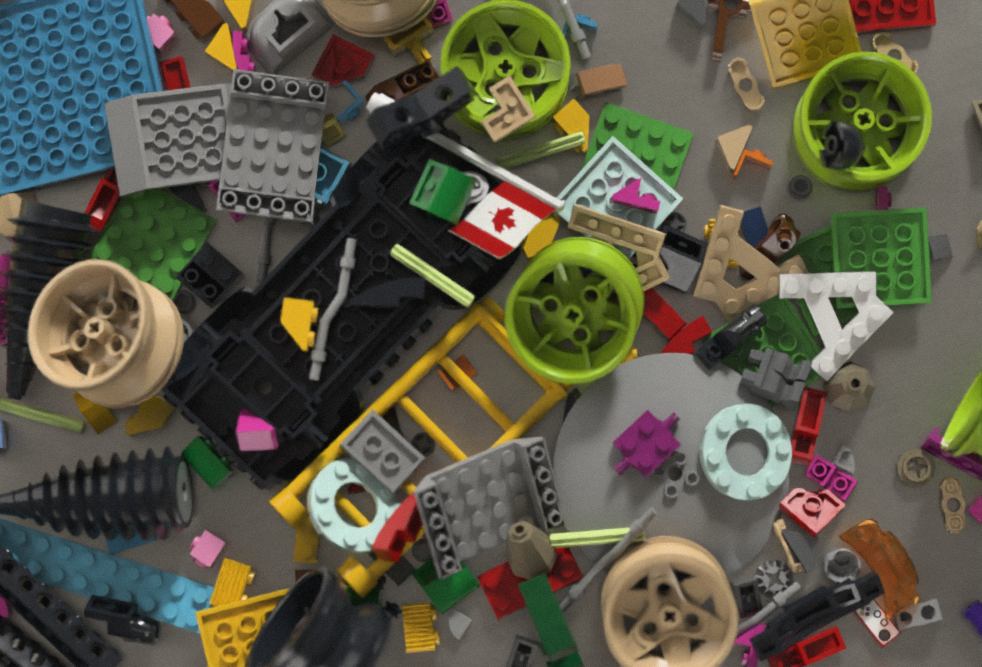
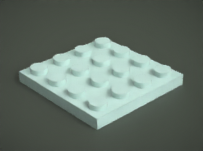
[554,136,683,259]

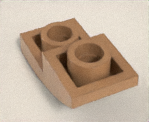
[575,63,628,96]

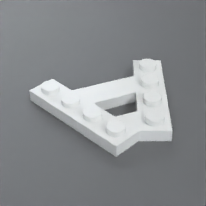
[779,271,893,382]

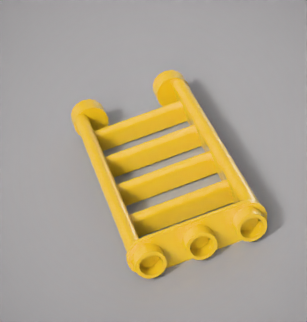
[268,296,573,598]

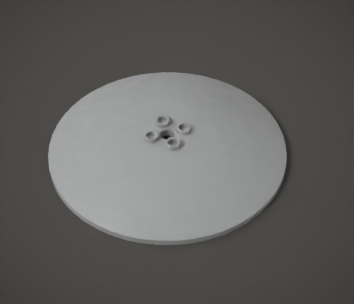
[553,353,790,591]

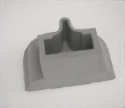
[246,0,335,75]

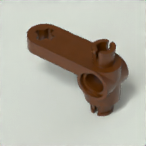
[707,0,752,62]
[739,213,801,280]

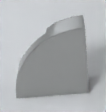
[831,443,856,475]
[448,607,472,640]

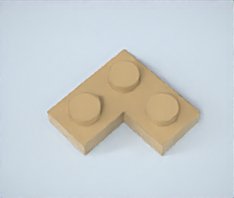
[481,76,535,143]

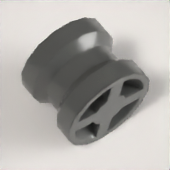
[662,212,687,233]
[411,432,436,457]

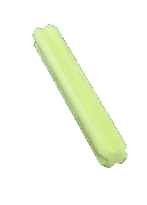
[496,132,586,169]
[390,244,474,307]
[0,397,85,433]
[550,528,645,548]

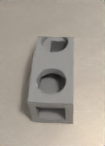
[894,598,943,630]

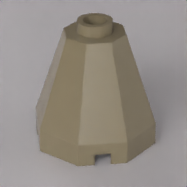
[823,361,875,413]
[505,521,558,579]

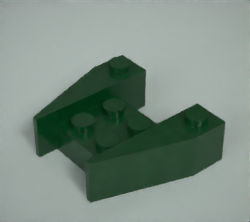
[518,573,584,667]

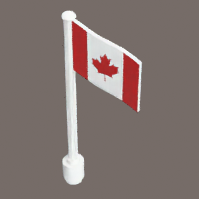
[366,92,565,259]

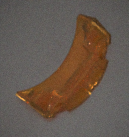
[839,518,920,620]

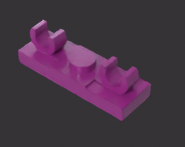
[920,427,982,480]

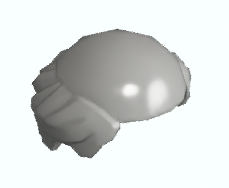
[822,548,861,583]

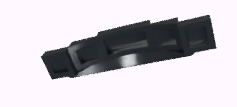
[749,570,885,662]

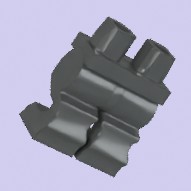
[740,347,812,410]

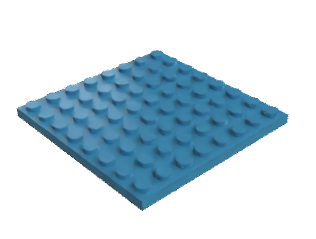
[0,0,163,196]

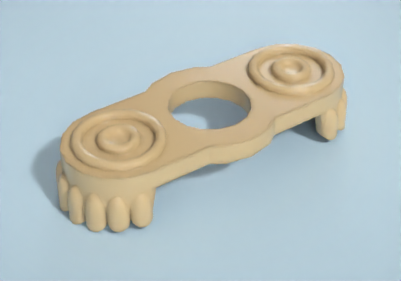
[872,32,919,74]
[728,58,765,111]
[939,476,966,534]
[773,518,804,574]

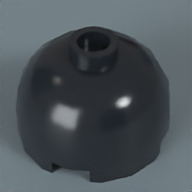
[820,121,865,170]

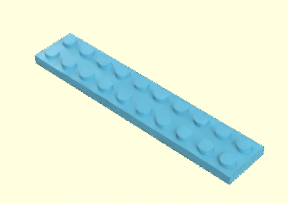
[0,518,214,633]

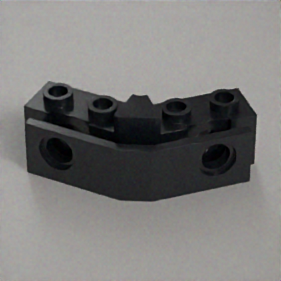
[366,66,477,148]

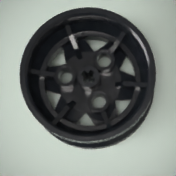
[245,566,391,667]

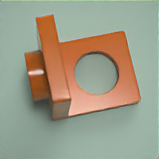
[732,149,774,180]
[437,354,477,392]

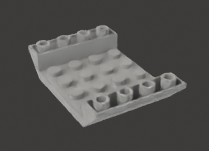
[216,69,329,223]
[104,84,232,197]
[413,437,564,579]

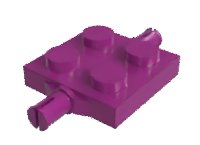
[612,409,681,478]

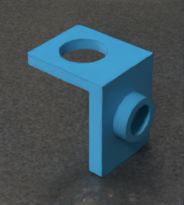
[562,14,598,37]
[336,80,365,125]

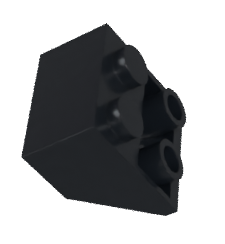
[659,225,708,293]
[175,242,245,309]

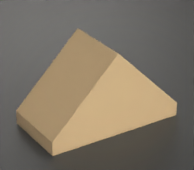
[716,125,753,173]

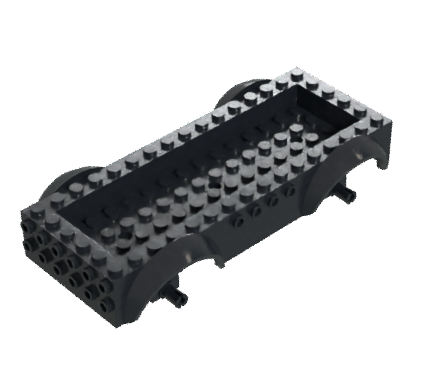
[161,121,528,490]

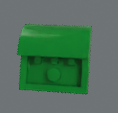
[410,159,477,225]
[181,436,234,490]
[411,557,481,615]

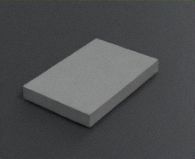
[339,409,425,494]

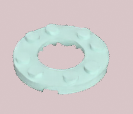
[700,404,792,500]
[307,458,400,554]

